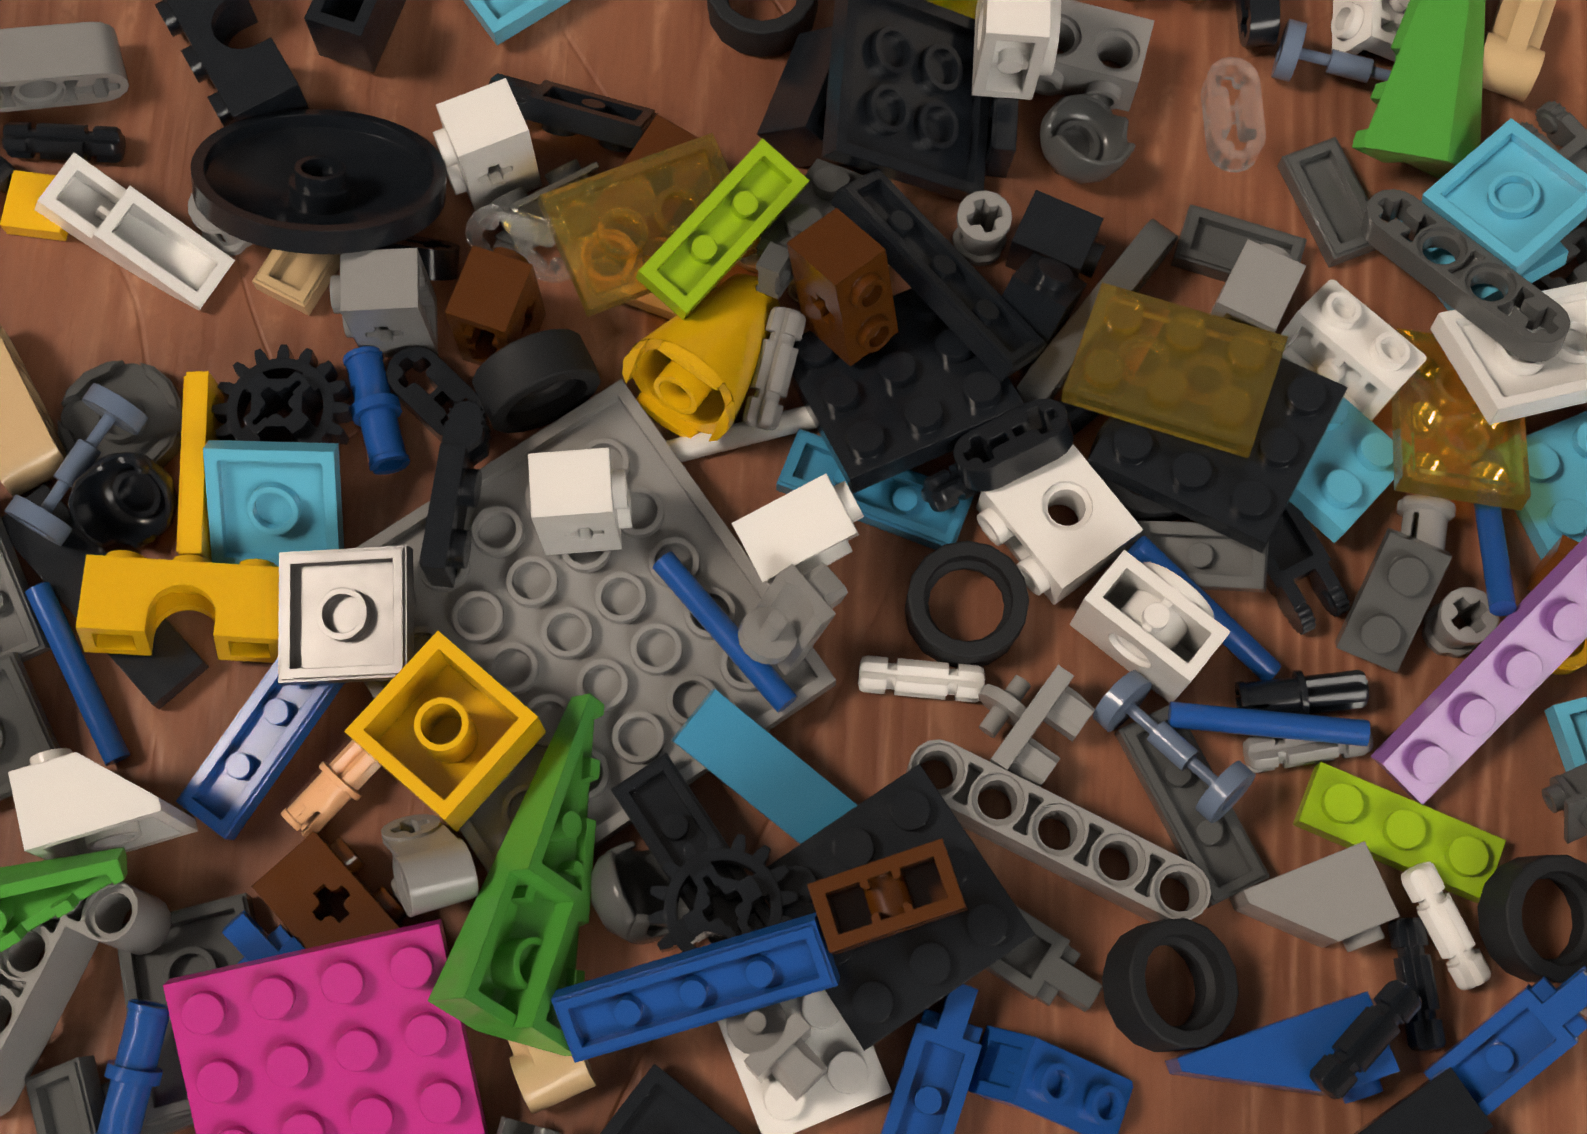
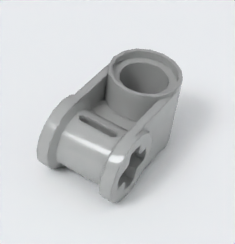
[381,814,478,917]

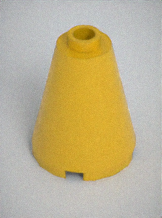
[622,274,780,442]

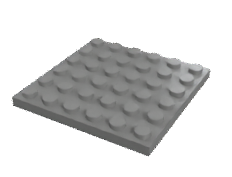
[356,379,836,872]

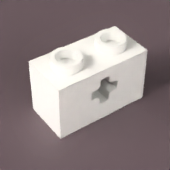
[433,78,542,212]
[528,447,633,555]

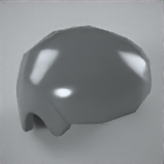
[1040,94,1136,184]
[591,841,690,945]

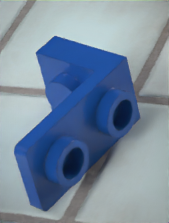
[968,1025,1133,1134]

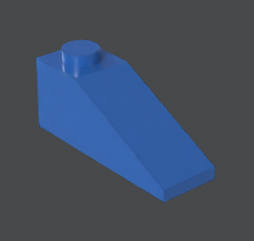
[1165,991,1400,1104]

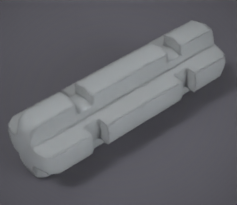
[743,307,806,430]
[1243,718,1373,773]

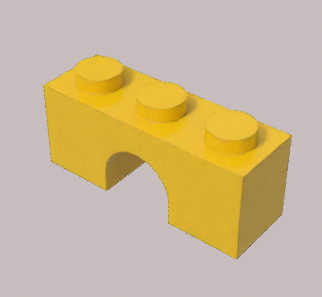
[76,550,279,663]

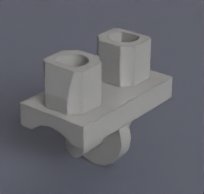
[738,563,848,676]
[978,665,1095,787]
[726,1003,828,1102]

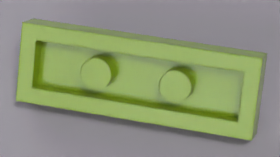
[636,138,810,320]
[1293,762,1506,903]

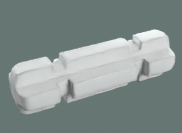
[858,655,985,703]
[1401,861,1491,990]

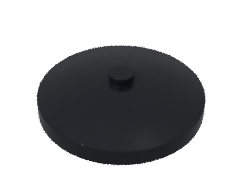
[190,109,446,254]

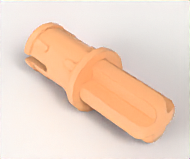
[281,740,381,838]

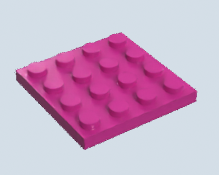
[163,919,488,1134]

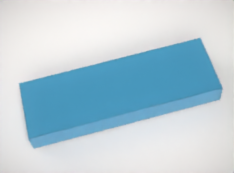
[776,429,974,550]
[671,689,857,844]

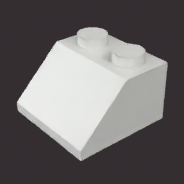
[8,748,198,860]

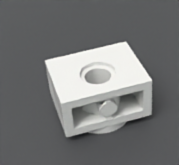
[972,0,1061,100]
[976,444,1143,605]
[732,474,864,587]
[1070,550,1231,703]

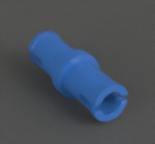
[343,346,410,475]
[95,999,170,1134]

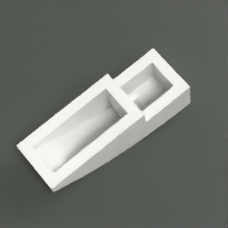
[34,153,235,310]

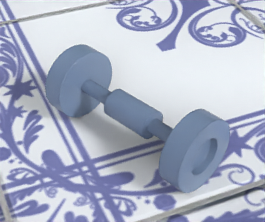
[1271,18,1391,83]
[4,383,148,546]
[1093,670,1256,824]

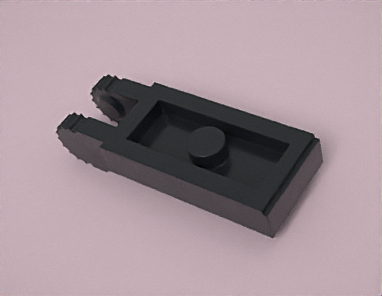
[419,399,491,588]
[1266,501,1350,635]

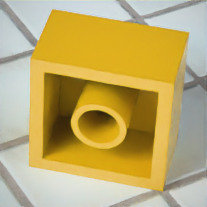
[344,631,546,832]

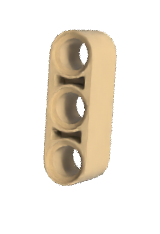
[0,324,67,497]

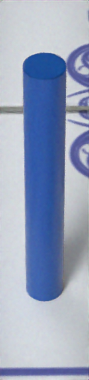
[1467,451,1517,616]
[1128,535,1282,680]
[653,551,798,713]
[25,582,130,766]
[1168,701,1370,747]

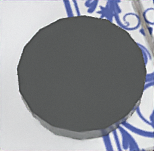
[58,360,183,468]

